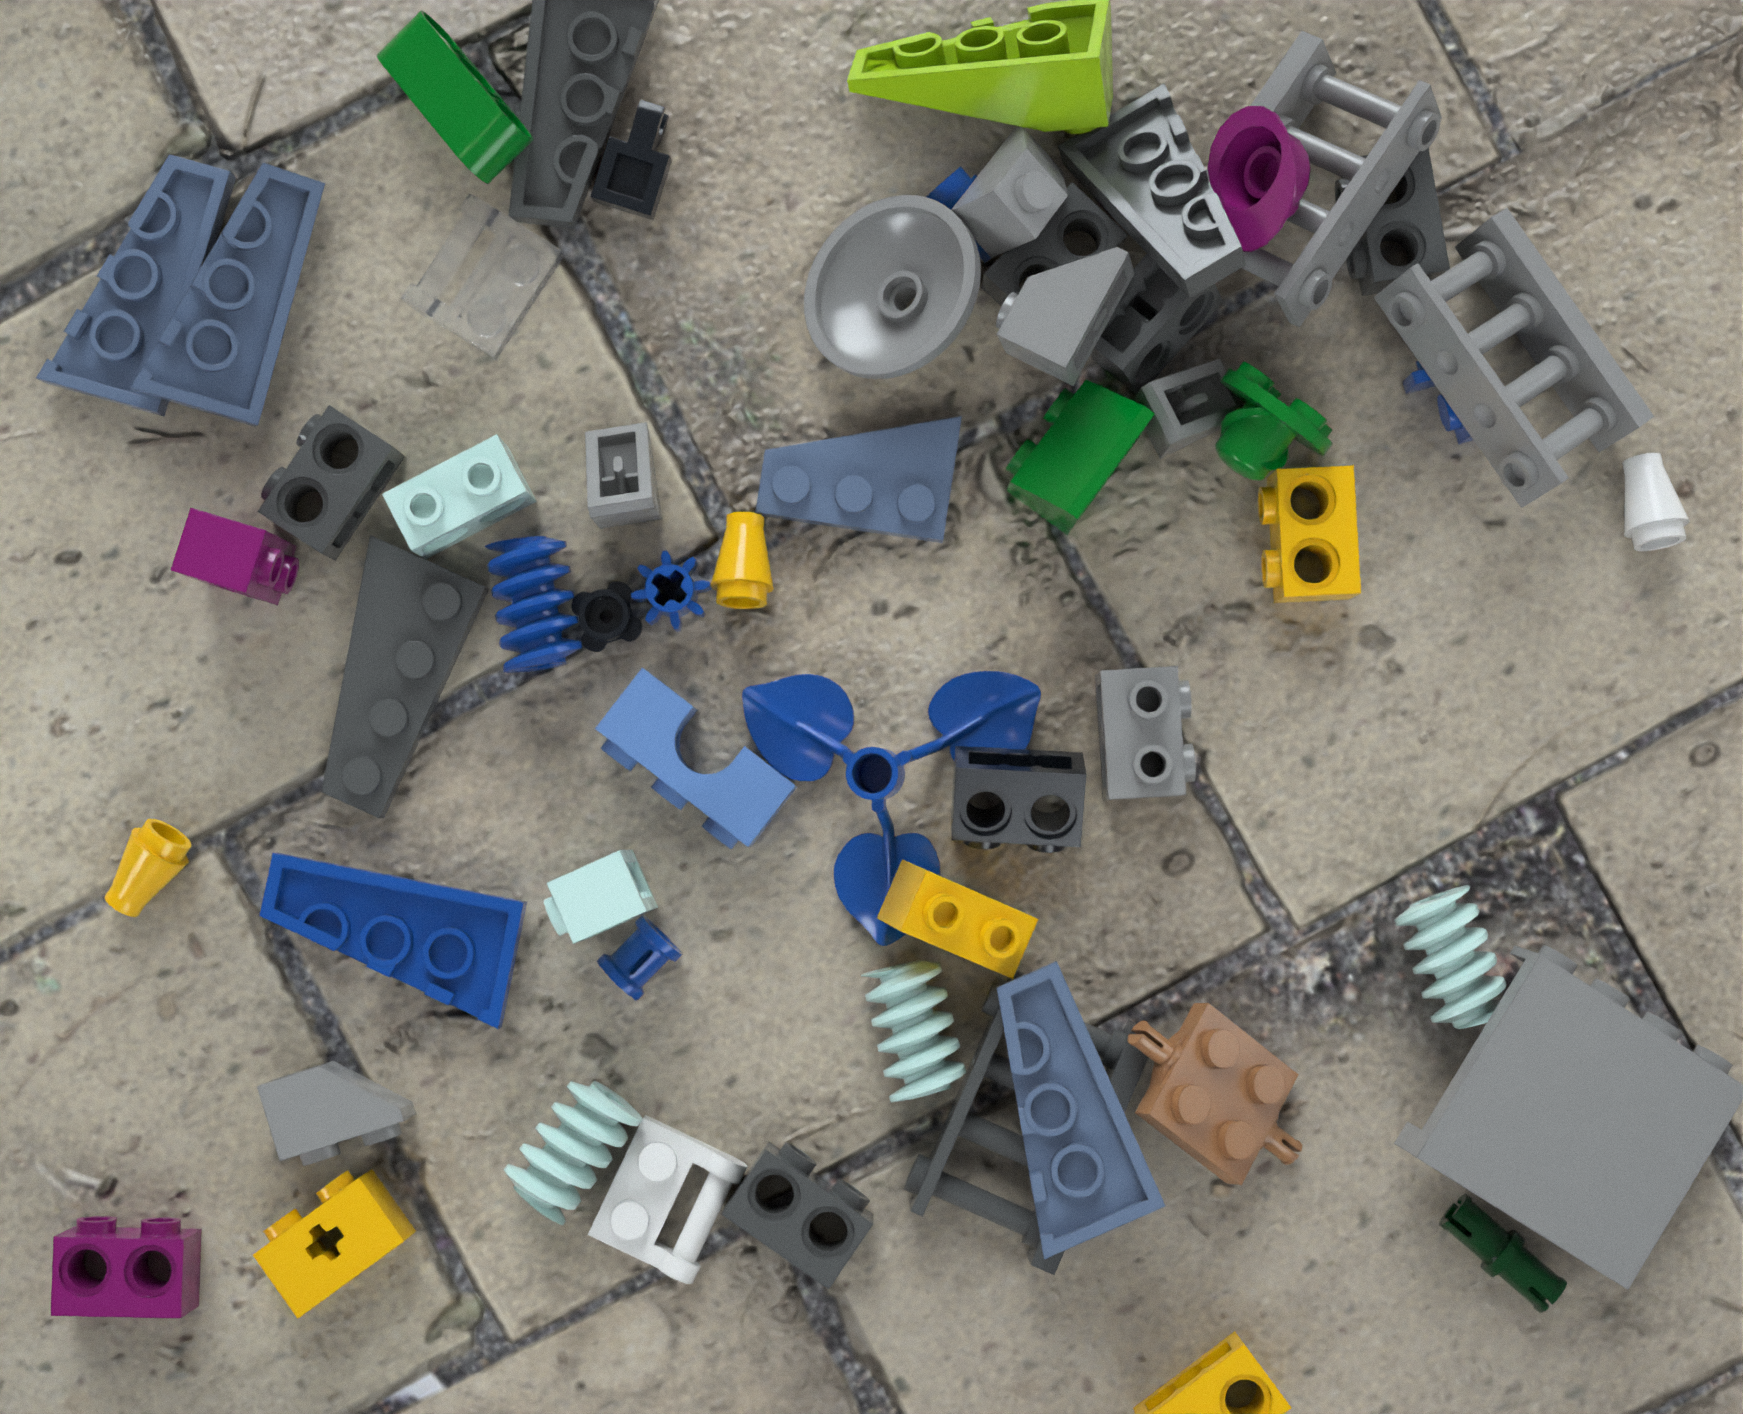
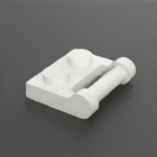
[588,1115,748,1284]

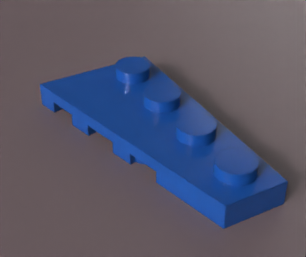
[259,853,527,1029]

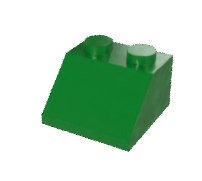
[1006,380,1155,535]

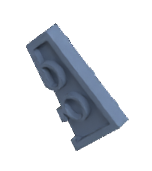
[755,416,962,543]

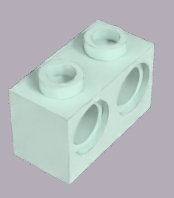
[382,434,537,560]
[544,850,658,944]

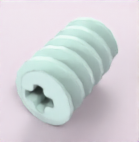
[1394,885,1507,1029]
[861,960,966,1102]
[504,1081,643,1225]

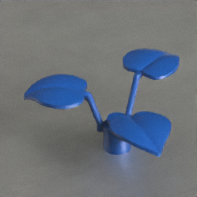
[742,671,1041,946]

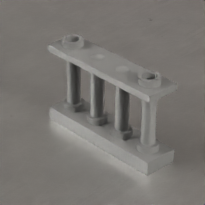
[1206,31,1442,328]
[1374,208,1654,508]

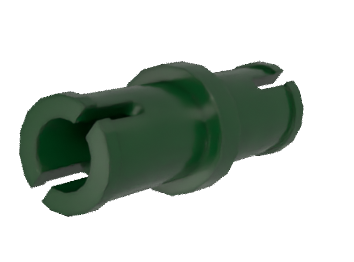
[1439,1194,1567,1313]

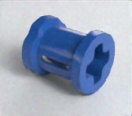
[597,915,683,1001]

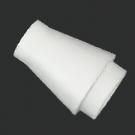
[1622,453,1690,551]

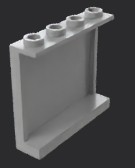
[1394,945,1743,1289]

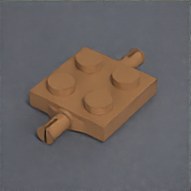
[1127,1003,1302,1185]

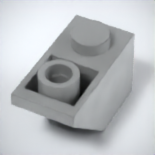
[257,1061,416,1166]

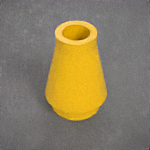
[711,512,774,609]
[104,819,192,917]

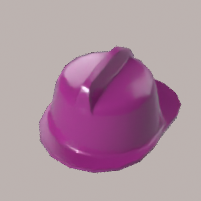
[1207,106,1311,252]

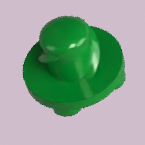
[1215,361,1333,481]

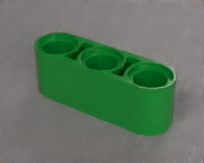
[376,10,534,184]

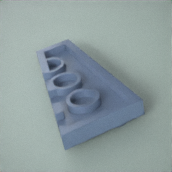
[36,154,236,416]
[130,163,325,427]
[997,961,1166,1259]

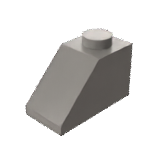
[951,126,1068,258]
[996,247,1135,386]

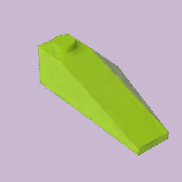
[847,0,1113,134]

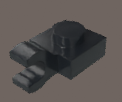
[591,100,672,220]

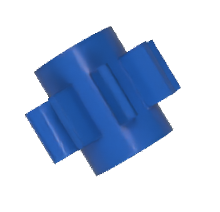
[631,550,712,632]

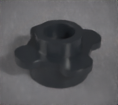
[571,581,643,652]

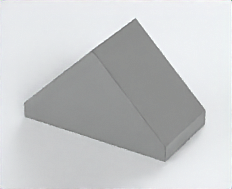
[1134,359,1243,459]
[585,422,662,529]

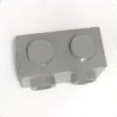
[1095,666,1196,801]

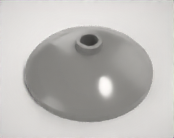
[804,195,981,379]

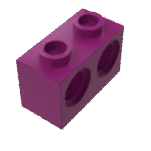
[171,507,299,606]
[51,1216,202,1318]

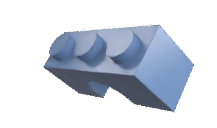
[595,668,797,849]

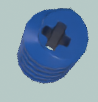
[485,536,583,673]

